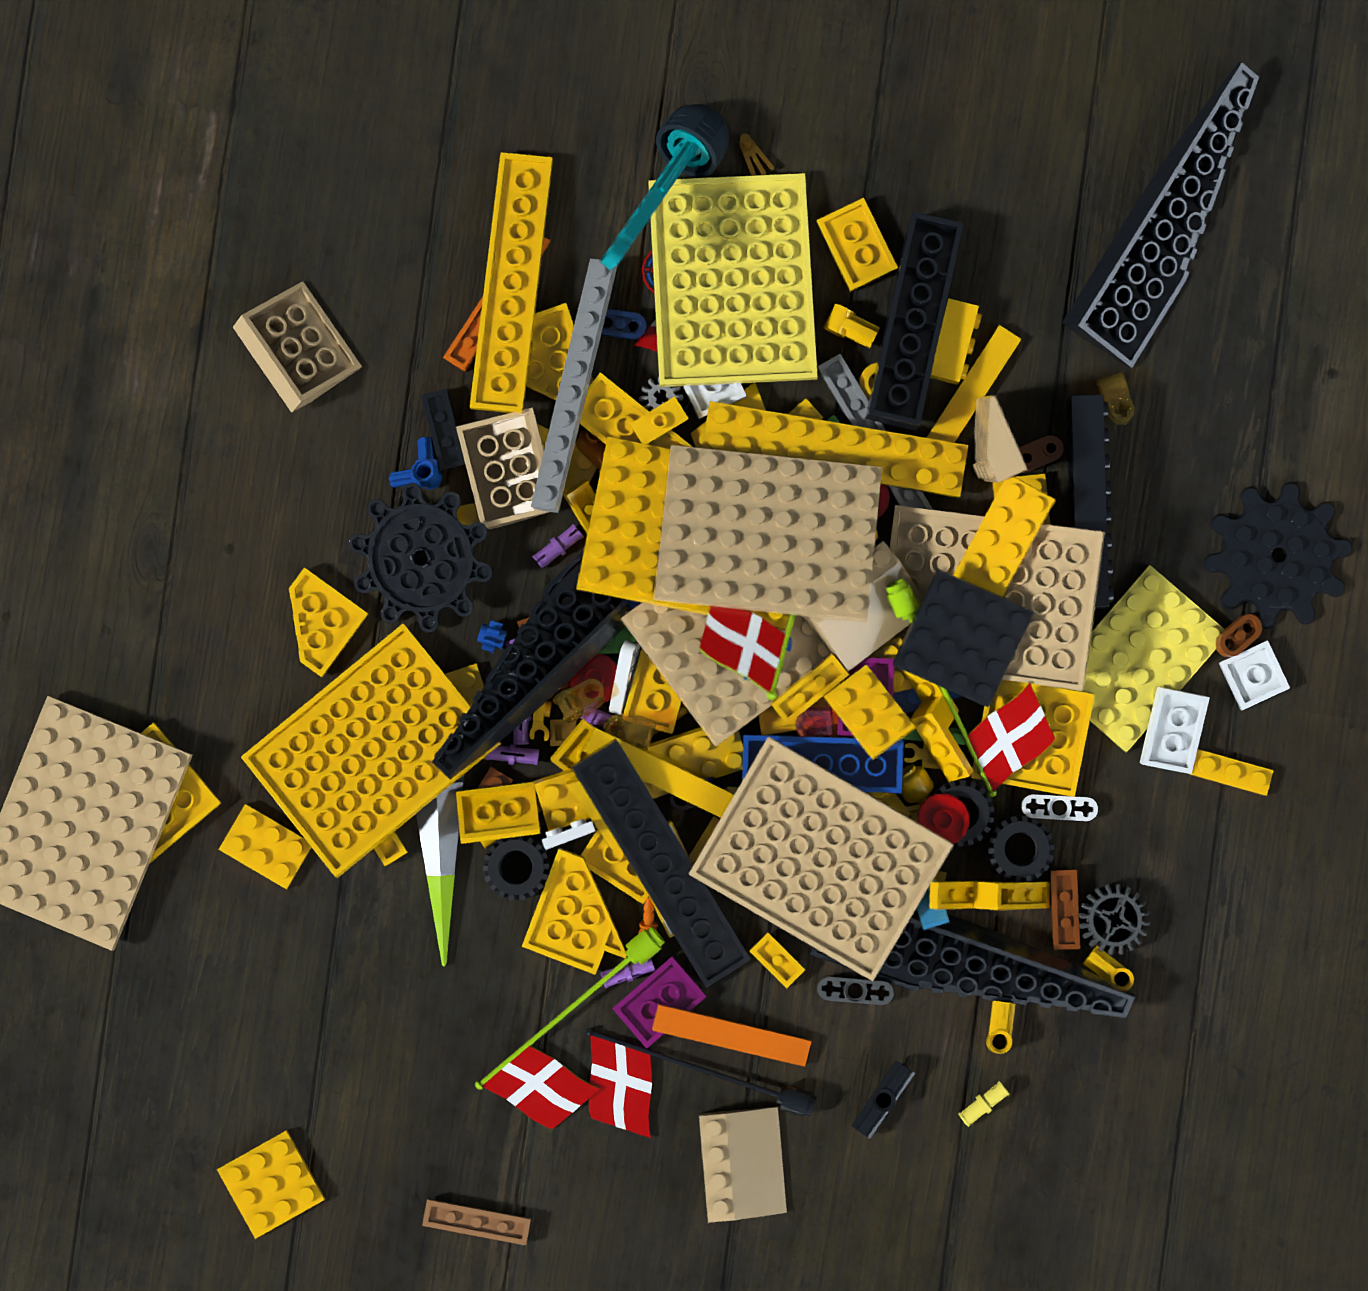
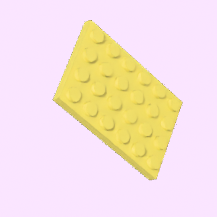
[1080,565,1225,752]

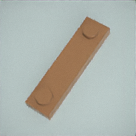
[422,1199,531,1245]

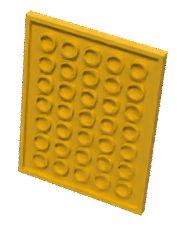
[577,437,789,631]
[241,624,501,878]

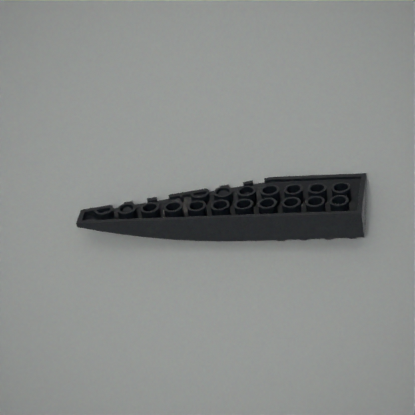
[1062,62,1259,368]
[432,550,643,780]
[810,908,1135,1018]

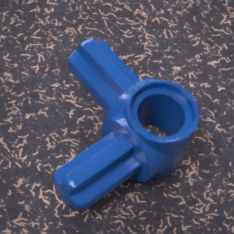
[389,437,443,490]

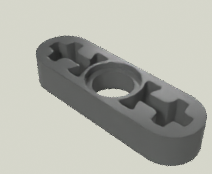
[817,976,894,1005]

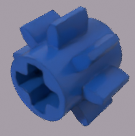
[477,620,508,653]

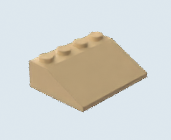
[233,281,362,413]
[972,396,1027,483]
[456,407,549,530]
[801,541,923,673]
[699,1107,787,1222]

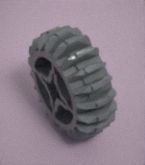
[1079,884,1150,955]

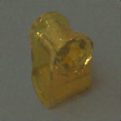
[1096,372,1135,425]
[553,679,605,723]
[603,715,656,750]

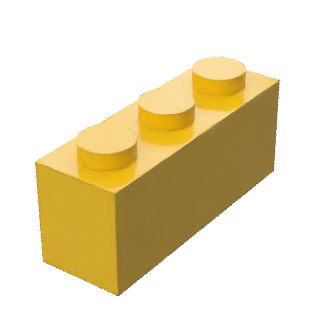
[930,298,982,385]

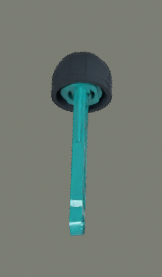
[600,104,729,271]

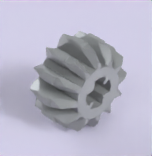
[639,376,684,410]

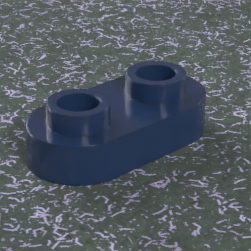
[601,309,647,340]

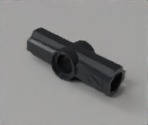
[851,1060,915,1139]

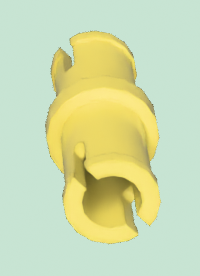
[958,1081,1010,1127]

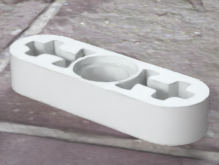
[609,640,640,716]
[1021,795,1098,821]

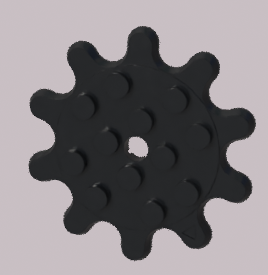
[1203,482,1353,629]
[349,483,493,633]

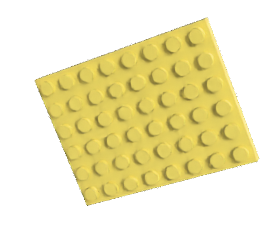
[649,173,817,387]

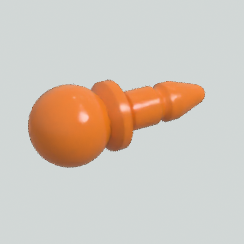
[638,897,658,934]

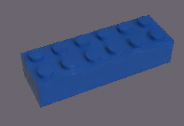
[742,735,904,793]

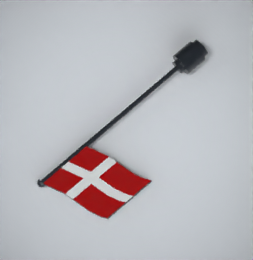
[586,1028,817,1138]

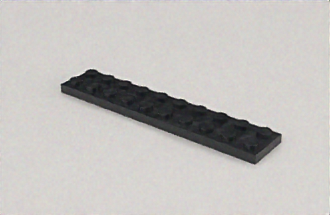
[570,738,751,988]

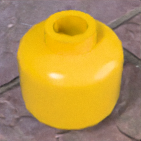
[900,764,934,804]

